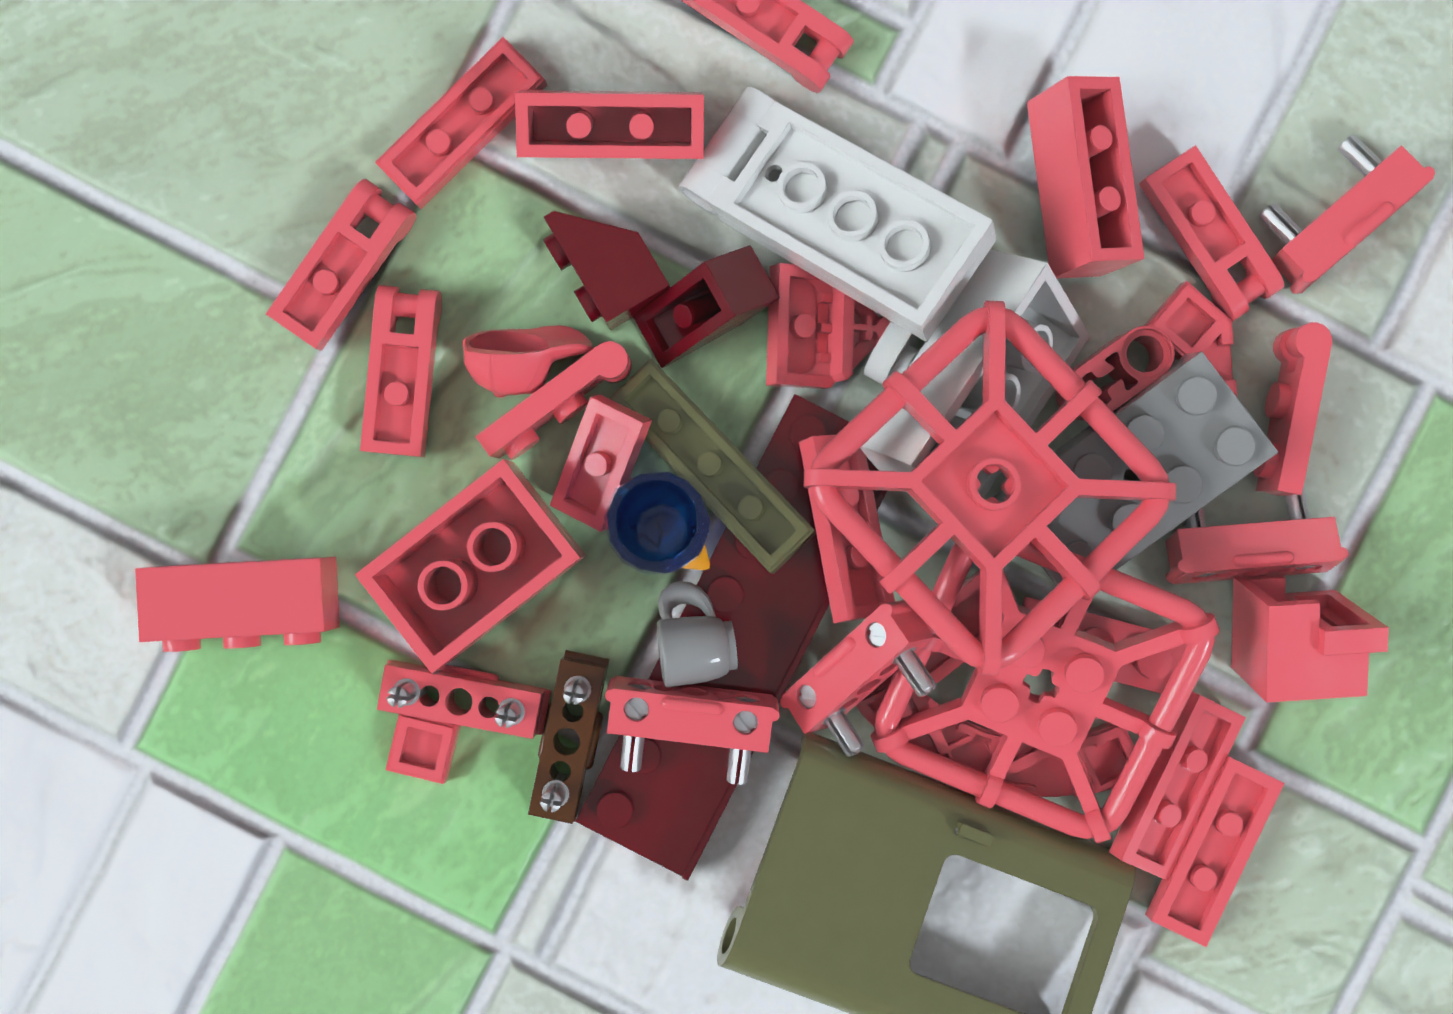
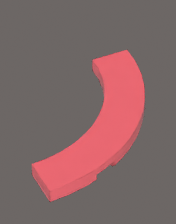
[856,672,1135,797]

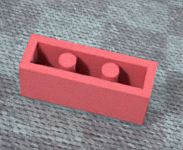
[1027,76,1145,279]
[515,90,704,159]
[135,556,340,652]

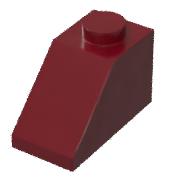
[632,245,780,368]

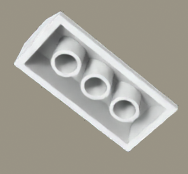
[860,249,1090,498]

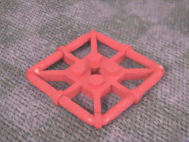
[804,300,1176,675]
[870,542,1220,844]

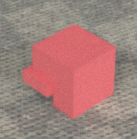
[1231,574,1389,703]

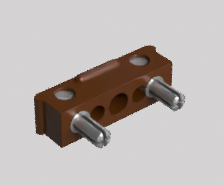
[528,650,610,824]

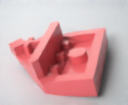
[766,263,890,389]

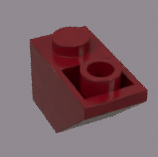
[543,211,670,330]

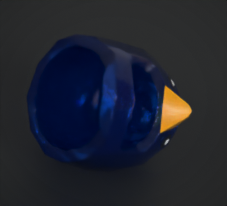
[604,472,710,575]

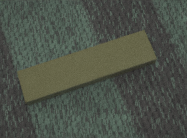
[609,358,816,574]

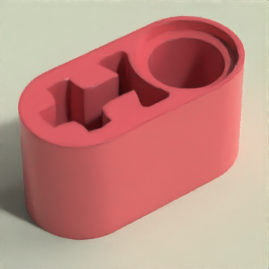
[1055,325,1175,420]

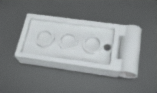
[678,87,997,342]

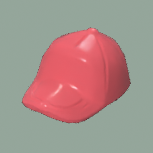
[463,325,594,398]

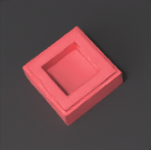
[385,714,461,784]

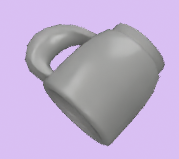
[657,581,738,687]

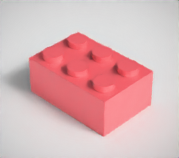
[355,459,587,674]

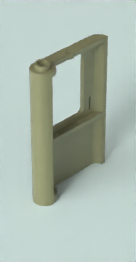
[717,733,1135,1014]

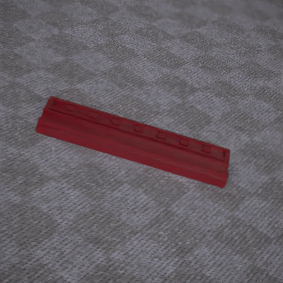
[575,394,887,881]

